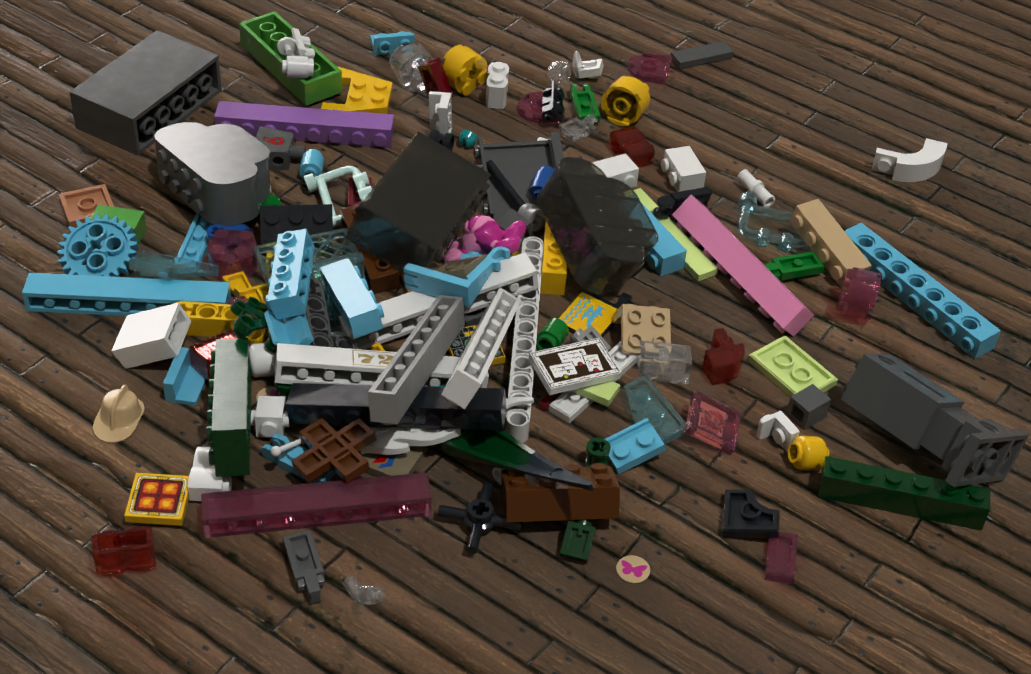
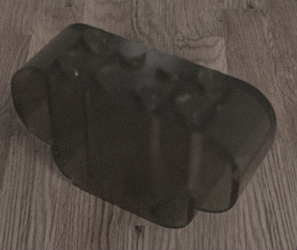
[537,157,658,295]

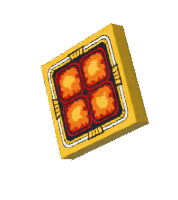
[124,473,189,526]

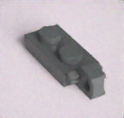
[282,530,325,604]

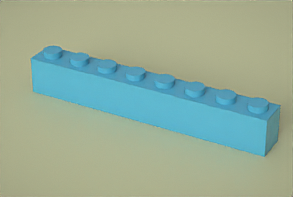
[22,273,231,316]

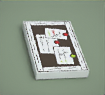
[529,338,621,395]

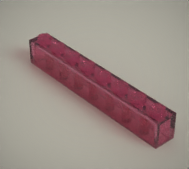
[201,472,432,538]

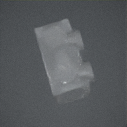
[637,340,692,384]

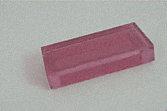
[764,532,798,585]

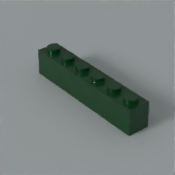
[817,456,991,531]

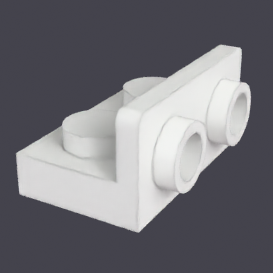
[429,92,452,134]

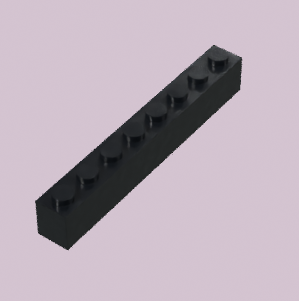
[286,383,507,431]

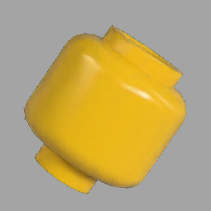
[787,435,829,471]

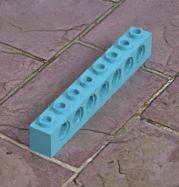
[845,223,1001,359]

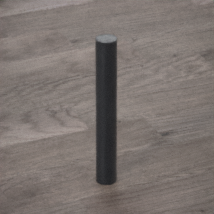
[486,160,526,210]

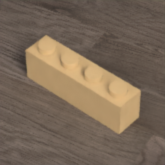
[790,199,872,288]

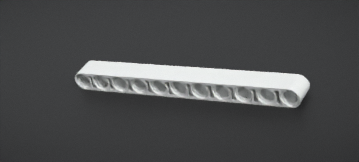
[505,237,544,443]

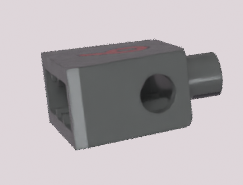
[256,126,306,170]

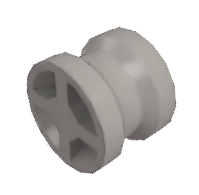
[517,203,546,231]

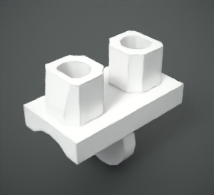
[277,28,315,59]

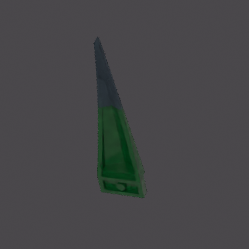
[431,429,594,491]

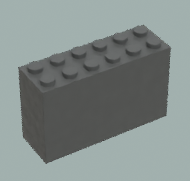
[70,30,222,156]

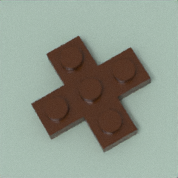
[291,418,377,483]

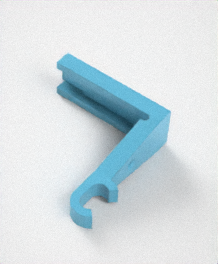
[403,247,510,307]

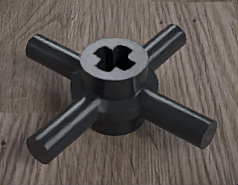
[438,483,522,554]

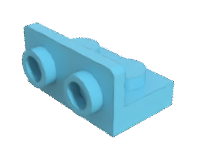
[370,31,415,56]

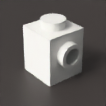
[251,396,290,438]

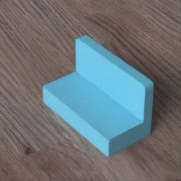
[264,310,314,346]
[163,347,210,406]

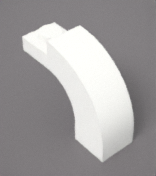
[871,138,948,182]

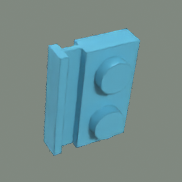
[605,418,666,475]

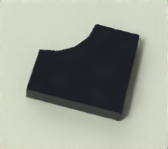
[722,489,780,538]

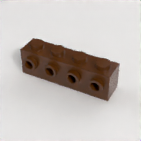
[340,202,402,294]

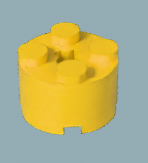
[443,45,488,96]
[601,76,650,126]

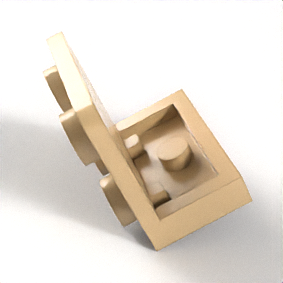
[613,304,671,357]

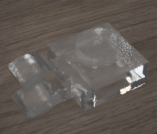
[559,115,598,143]

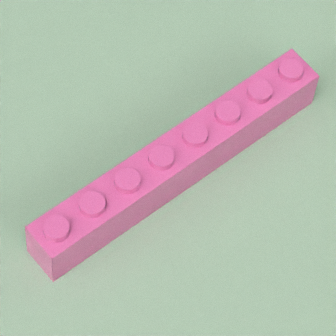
[672,195,814,336]

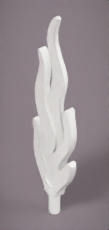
[360,396,534,455]

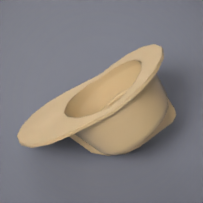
[93,384,145,443]

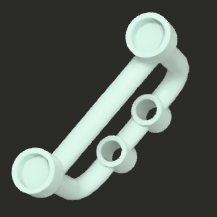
[304,166,375,227]

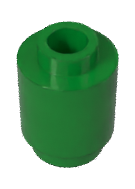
[536,318,569,350]

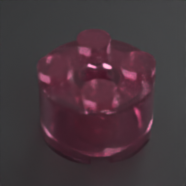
[207,229,258,282]
[836,267,882,321]

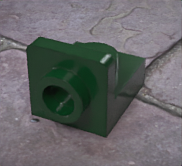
[560,520,596,563]

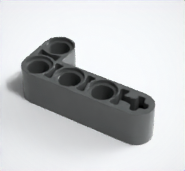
[305,276,357,349]

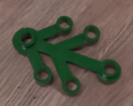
[230,297,277,353]

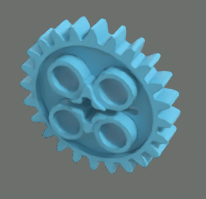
[57,213,139,277]

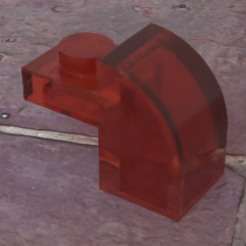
[702,328,745,385]

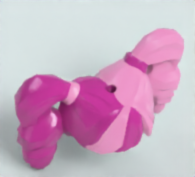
[444,215,526,262]

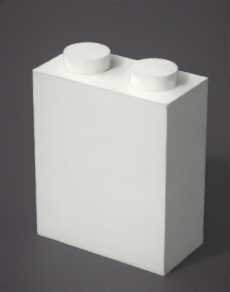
[112,303,191,369]

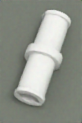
[737,169,776,208]

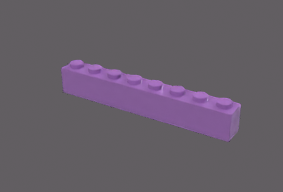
[214,101,394,148]

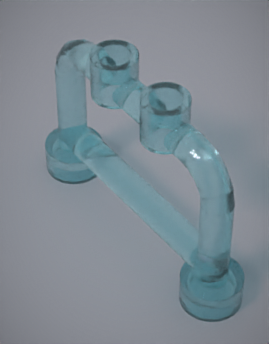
[738,192,809,252]

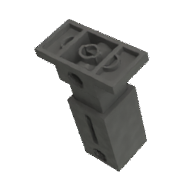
[841,354,1029,487]

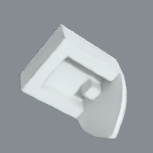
[573,51,604,79]

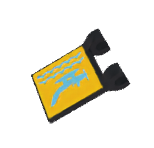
[558,276,632,338]

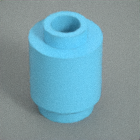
[299,149,324,180]

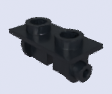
[542,80,565,123]

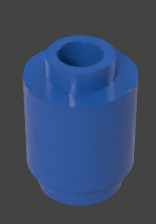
[529,166,557,201]

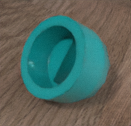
[458,129,478,148]

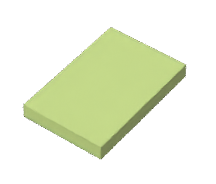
[748,336,838,397]

